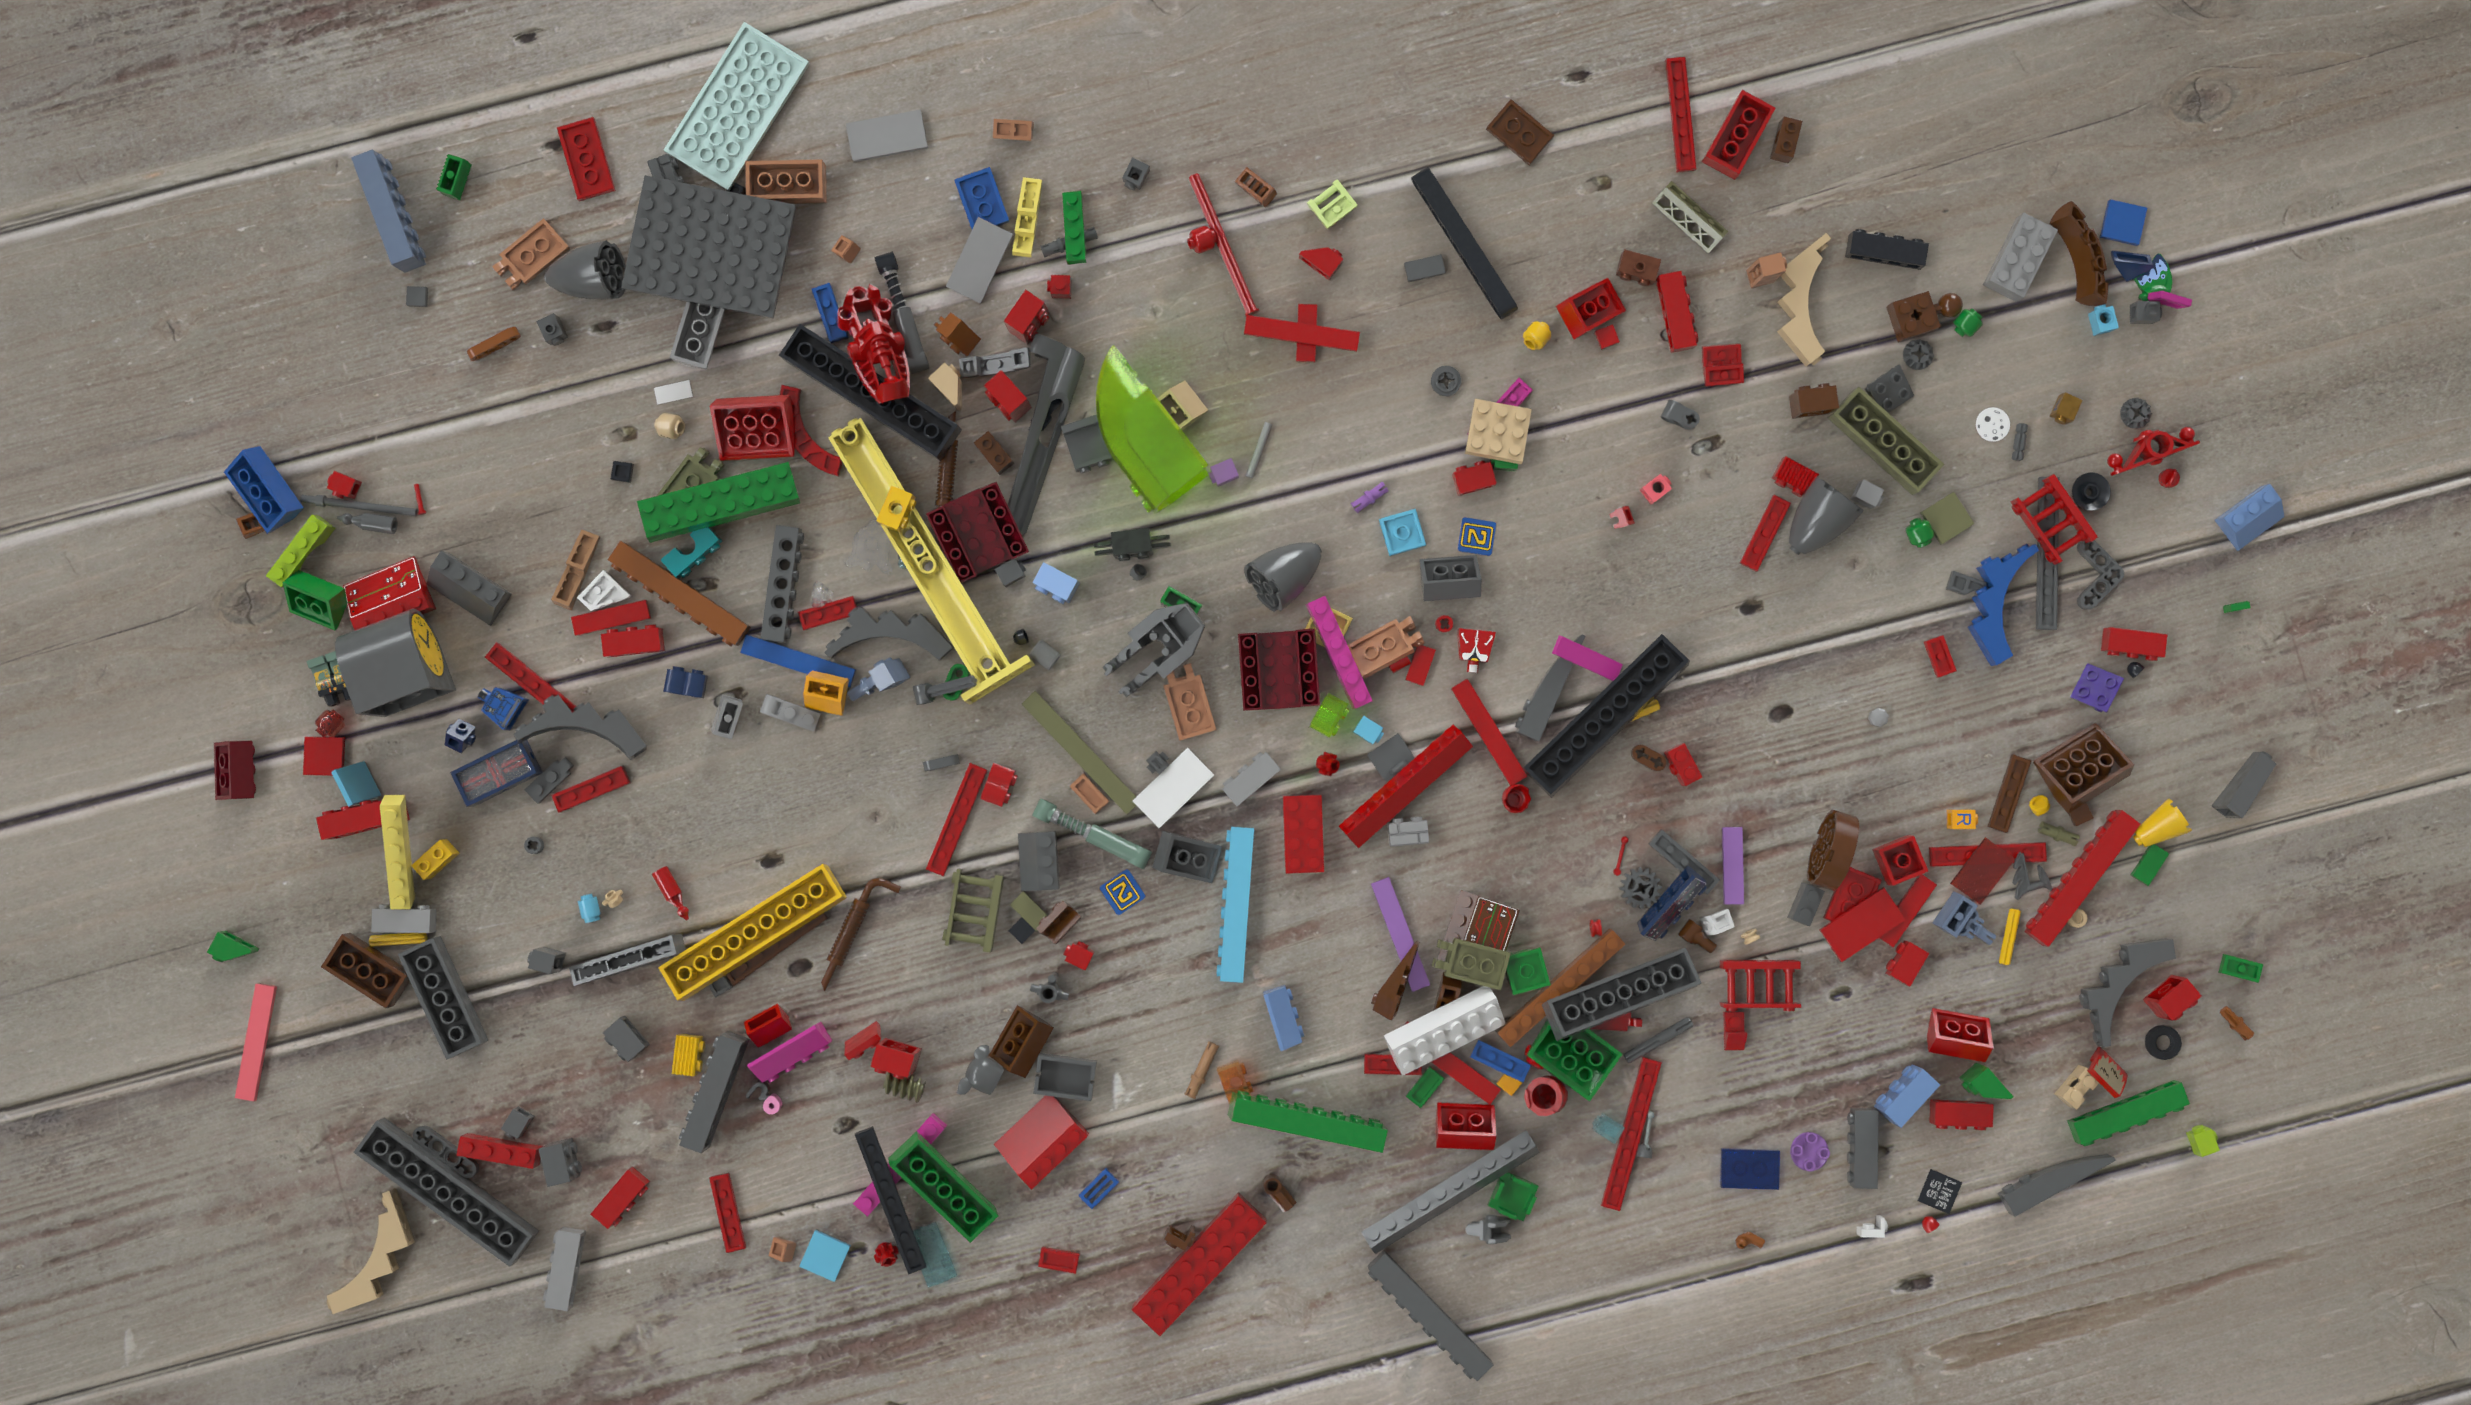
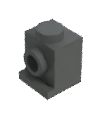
[1122,157,1150,191]

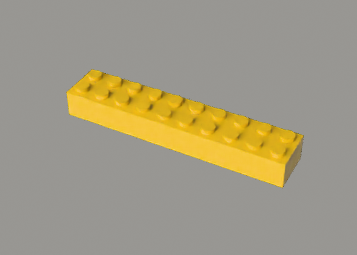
[658,864,847,1001]

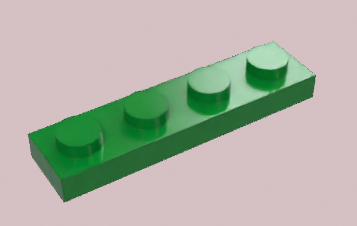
[1062,191,1087,265]

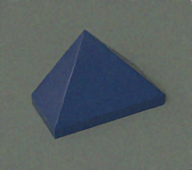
[2111,251,2153,282]

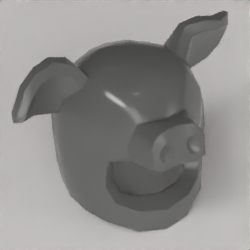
[956,1045,1004,1095]

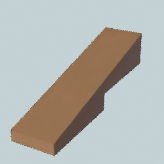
[551,529,600,611]

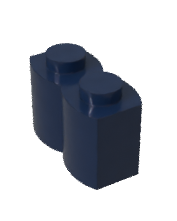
[663,666,708,699]

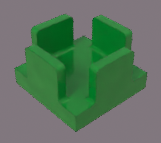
[1505,947,1551,995]
[1487,1172,1539,1222]

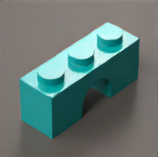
[661,527,723,579]

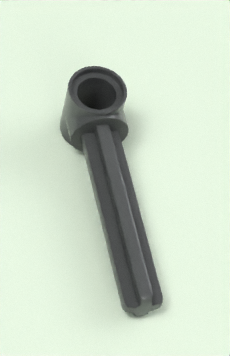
[913,675,977,705]

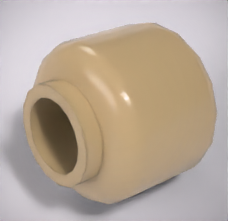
[654,413,685,439]

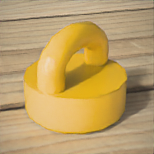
[2029,795,2050,816]

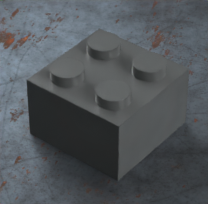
[539,1138,582,1187]

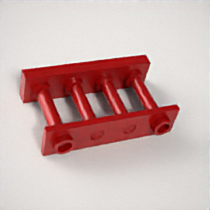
[2010,474,2098,565]
[1720,960,1801,1012]

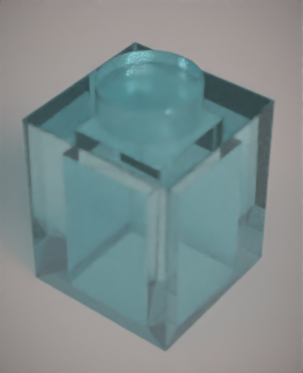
[1592,1113,1625,1144]

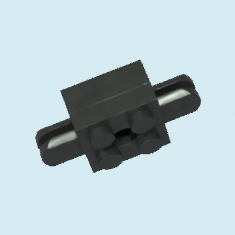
[1093,528,1171,561]

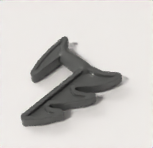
[2012,852,2052,900]

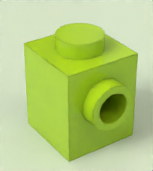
[2186,1125,2220,1157]

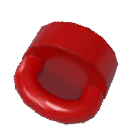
[2159,468,2180,488]

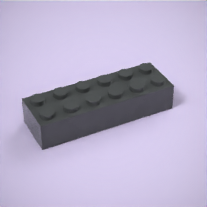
[398,936,489,1060]
[679,1031,750,1153]

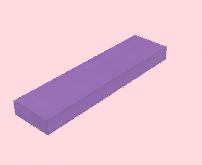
[1722,827,1744,904]

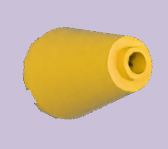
[2133,798,2192,847]

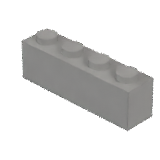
[543,1227,586,1311]

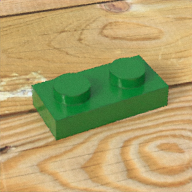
[2218,954,2263,983]

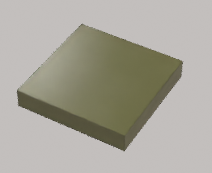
[1920,492,1974,545]

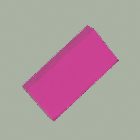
[2148,291,2192,309]

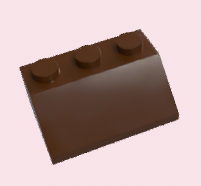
[989,1005,1054,1078]

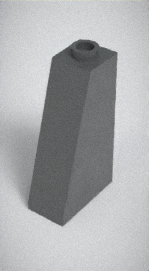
[2211,751,2276,818]

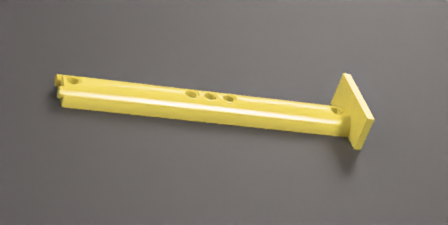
[828,418,1035,705]

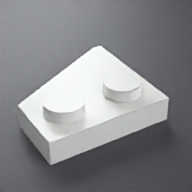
[577,570,632,611]

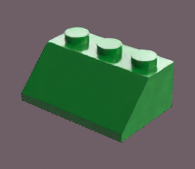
[282,570,348,631]

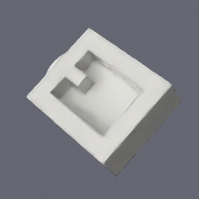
[1700,909,1735,936]
[1857,1215,1888,1238]

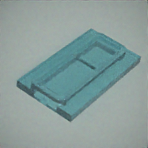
[914,1222,957,1288]

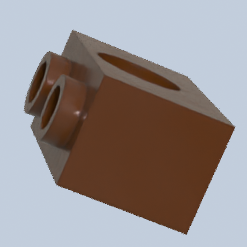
[1770,116,1803,164]
[974,431,1014,475]

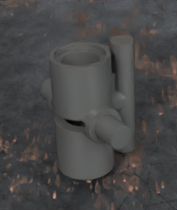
[1030,972,1069,1003]

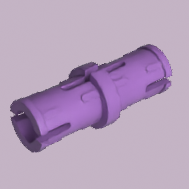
[1351,482,1389,513]

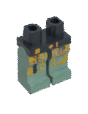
[306,651,351,707]

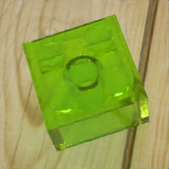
[1309,693,1350,738]

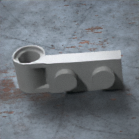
[760,694,820,732]

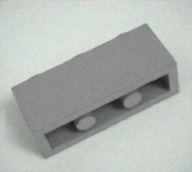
[1222,752,1281,806]
[371,904,436,933]

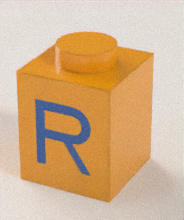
[1947,810,1978,829]

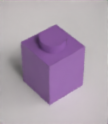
[1208,458,1239,487]

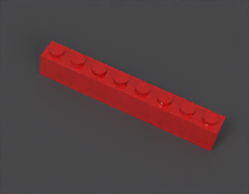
[1339,724,1473,849]
[2024,810,2141,947]

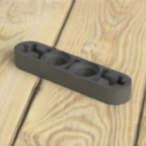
[413,1125,479,1178]

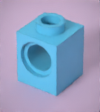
[2088,304,2119,336]
[1353,716,1384,744]

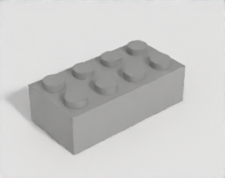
[1983,213,2058,302]

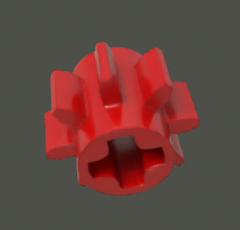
[1316,752,1340,777]
[874,1242,899,1267]

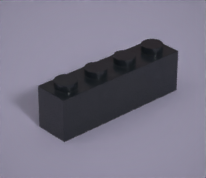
[1845,229,1929,270]

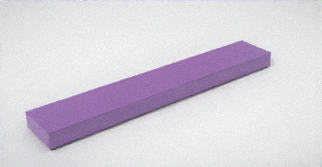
[1371,877,1430,992]

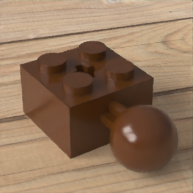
[1886,291,1963,343]

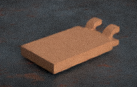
[492,218,570,290]
[1348,616,1425,679]
[1163,663,1216,740]

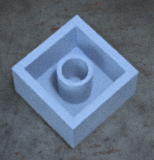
[1032,562,1080,604]

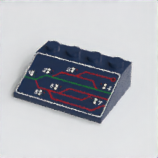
[1637,865,1707,941]

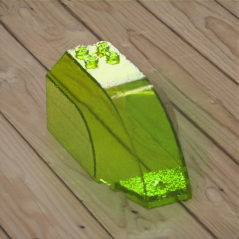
[1096,345,1209,515]

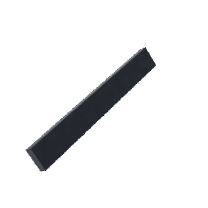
[855,1126,927,1275]

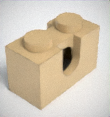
[2054,1065,2099,1110]

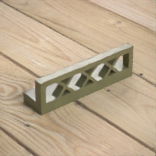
[1652,181,1728,254]

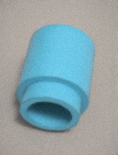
[577,894,601,923]

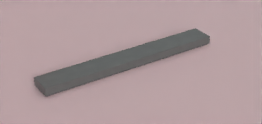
[2036,477,2060,630]

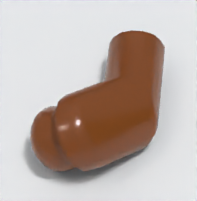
[1735,1232,1765,1249]

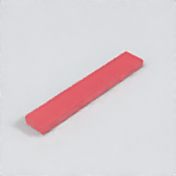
[235,983,277,1101]

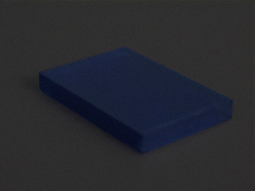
[1720,1148,1780,1190]

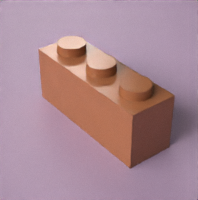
[1746,252,1787,289]

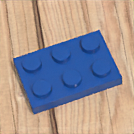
[954,167,1010,229]

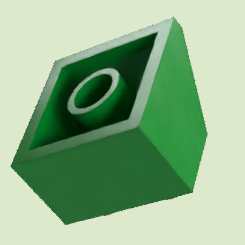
[1959,1063,2014,1099]

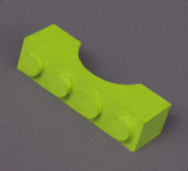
[266,514,336,588]

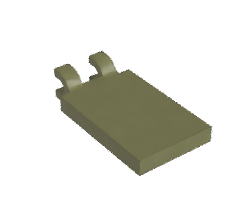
[657,447,725,496]
[1431,938,1511,990]

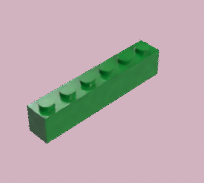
[2067,1080,2190,1146]

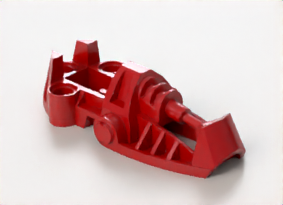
[837,284,910,404]

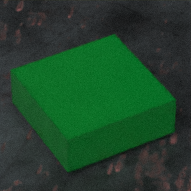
[2223,601,2251,613]

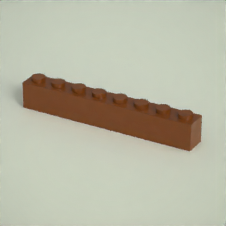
[608,541,751,647]
[1495,929,1626,1048]

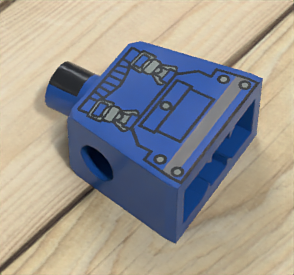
[478,687,529,731]

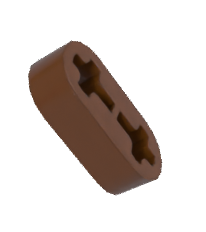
[1631,745,1666,771]

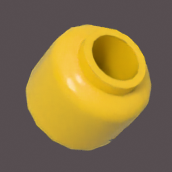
[1523,321,1551,350]

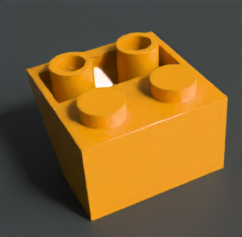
[803,670,849,716]

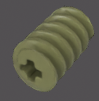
[883,1072,926,1103]

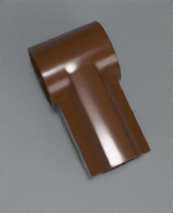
[1263,1174,1297,1213]

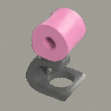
[746,1081,782,1114]

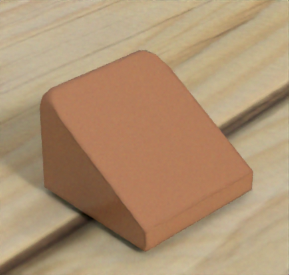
[831,235,861,263]
[769,1237,796,1262]

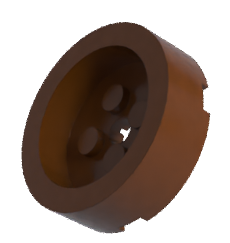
[1807,810,1859,891]

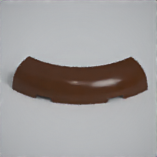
[2049,201,2108,306]

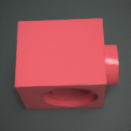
[1640,474,1672,504]

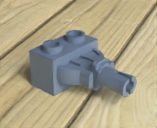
[847,658,911,701]
[1932,891,1996,945]

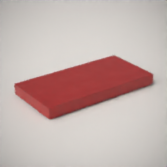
[557,117,616,201]
[1819,887,1906,962]

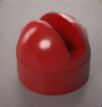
[1922,1216,1940,1233]

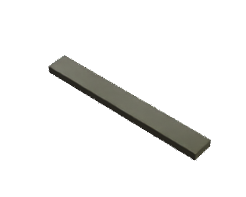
[1022,691,1136,815]

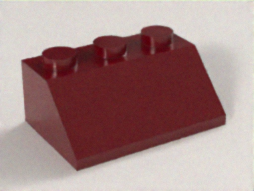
[214,741,256,800]

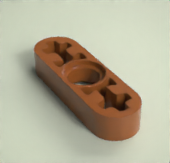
[467,327,521,361]

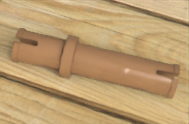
[1184,1041,1219,1099]

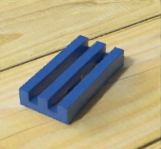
[1078,1168,1119,1209]

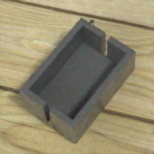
[1033,1053,1097,1101]

